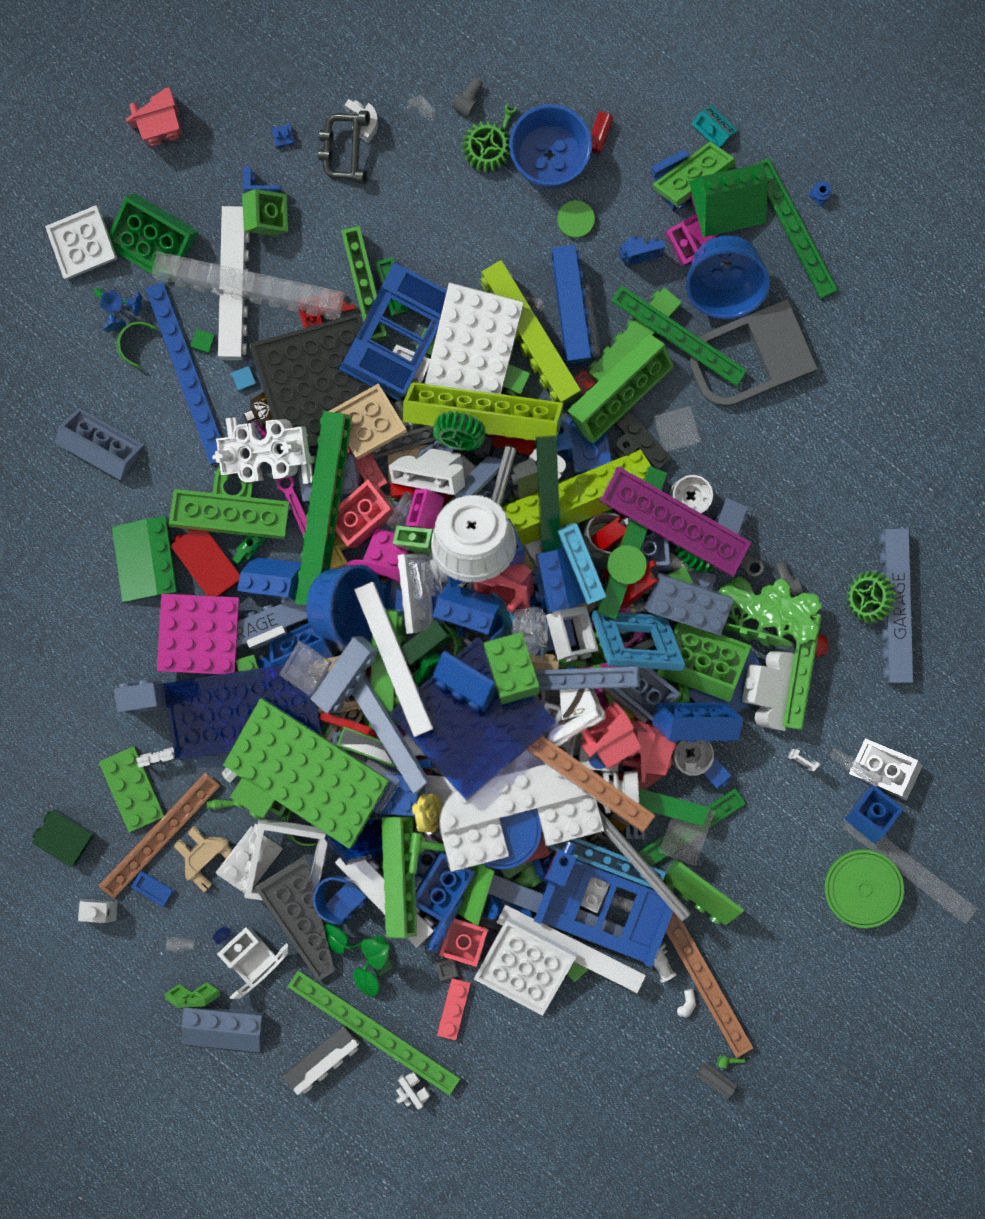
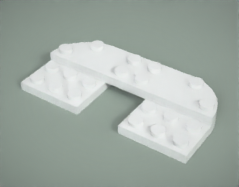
[440,764,604,872]

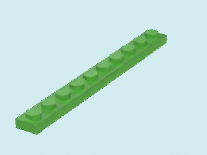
[287,970,460,1096]

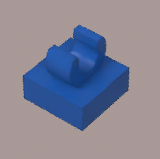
[272,124,295,148]
[532,858,552,884]

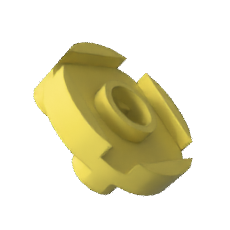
[412,793,442,833]

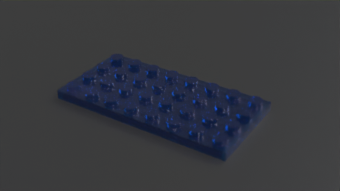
[163,660,324,760]

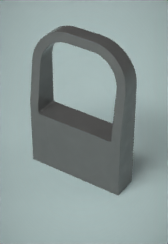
[689,299,817,407]

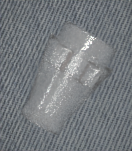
[166,935,194,954]

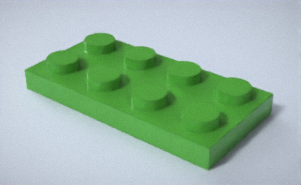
[653,142,736,207]
[99,746,165,832]

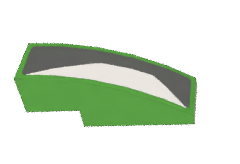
[337,727,395,767]

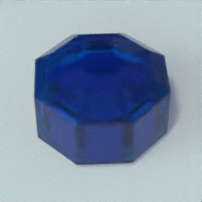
[212,926,232,944]

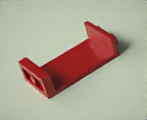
[170,529,240,597]

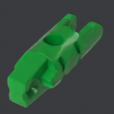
[232,536,267,566]

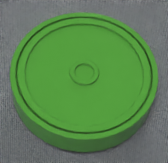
[824,848,904,928]

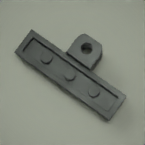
[614,410,672,469]

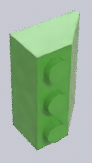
[457,864,495,925]

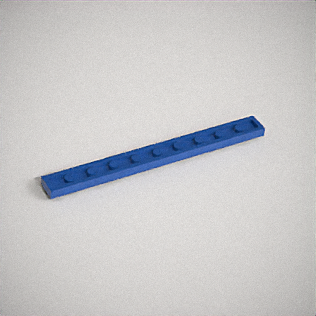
[145,282,221,465]

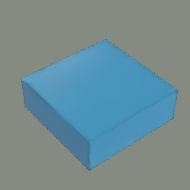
[231,366,256,391]

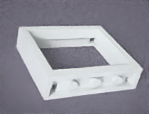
[241,818,329,900]

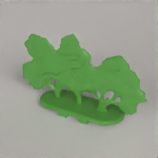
[719,576,822,648]

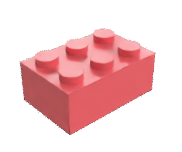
[336,480,398,549]

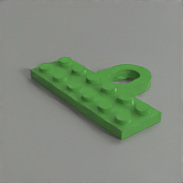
[169,467,289,539]

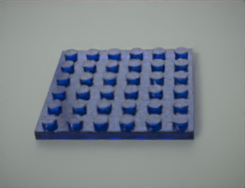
[389,637,557,802]

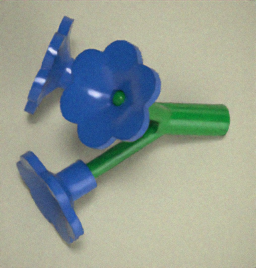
[94,288,143,332]

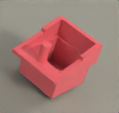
[126,87,183,147]
[473,563,534,616]
[578,700,641,768]
[621,717,677,782]

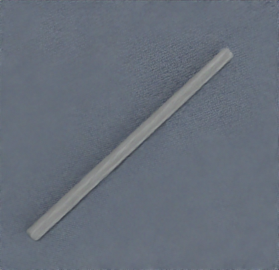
[448,446,516,656]
[598,808,690,921]

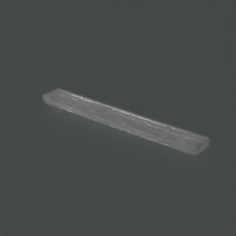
[841,821,977,924]

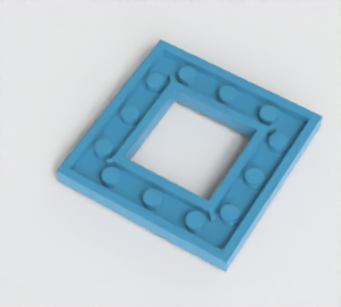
[592,610,685,671]

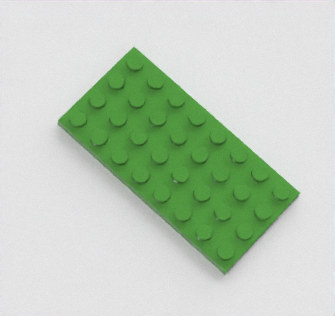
[223,698,390,849]

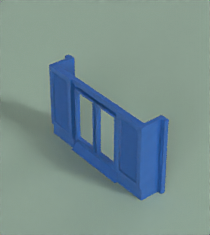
[339,262,447,401]
[534,858,673,967]

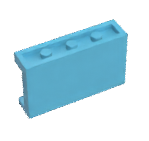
[558,523,606,604]

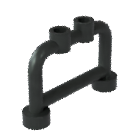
[318,110,370,185]

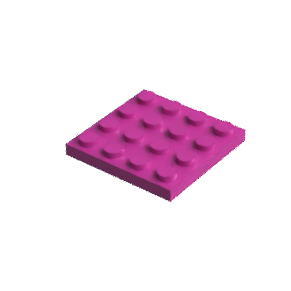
[157,594,240,675]

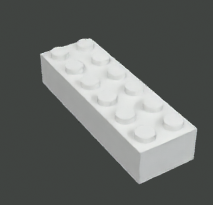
[335,844,435,948]

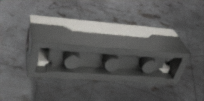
[371,420,436,459]
[283,1025,360,1095]

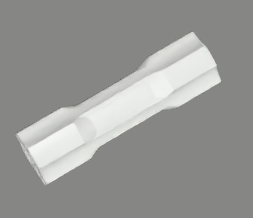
[549,704,605,747]

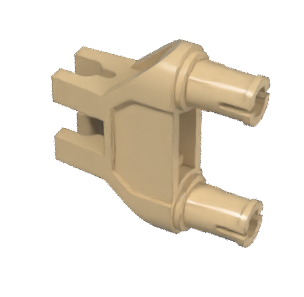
[174,826,233,892]

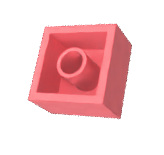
[439,917,488,967]

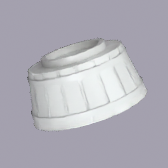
[431,495,517,582]

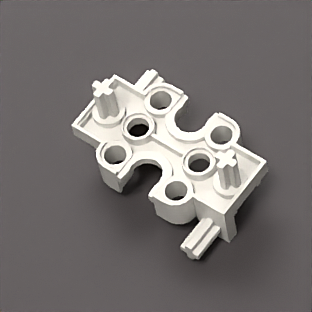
[212,417,315,484]

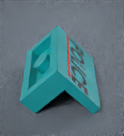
[692,105,738,148]

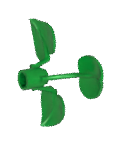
[323,923,390,998]

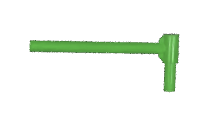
[409,833,446,874]

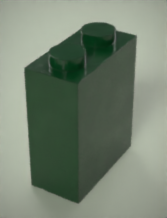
[401,620,454,669]
[32,809,96,867]

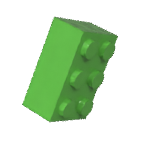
[484,632,539,705]

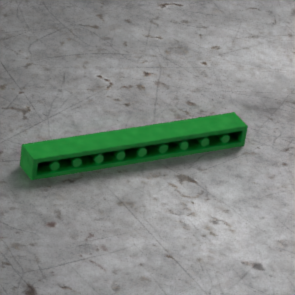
[295,411,353,605]

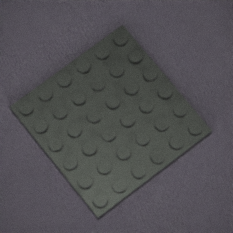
[249,313,371,451]

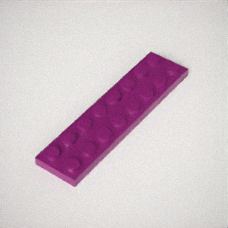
[599,466,751,576]

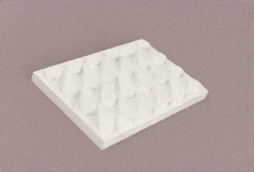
[425,283,524,394]

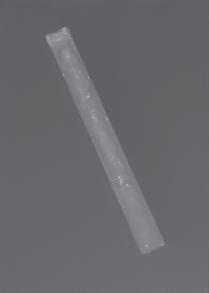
[151,251,346,320]

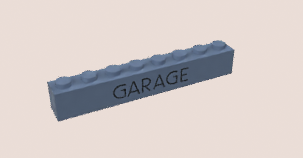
[879,529,913,683]
[237,599,308,648]

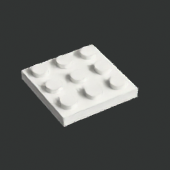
[45,205,117,280]

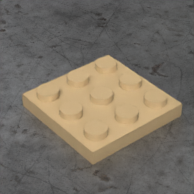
[328,384,407,460]

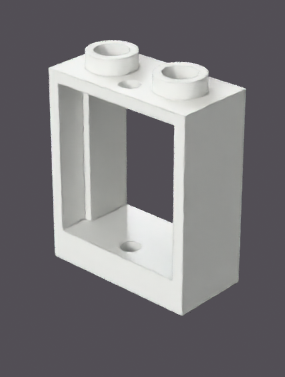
[546,606,598,662]

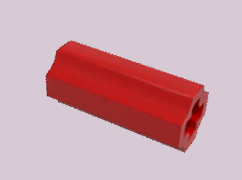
[591,112,614,154]

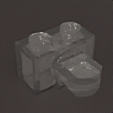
[513,607,548,651]

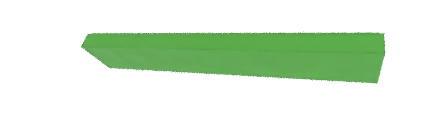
[783,614,822,730]

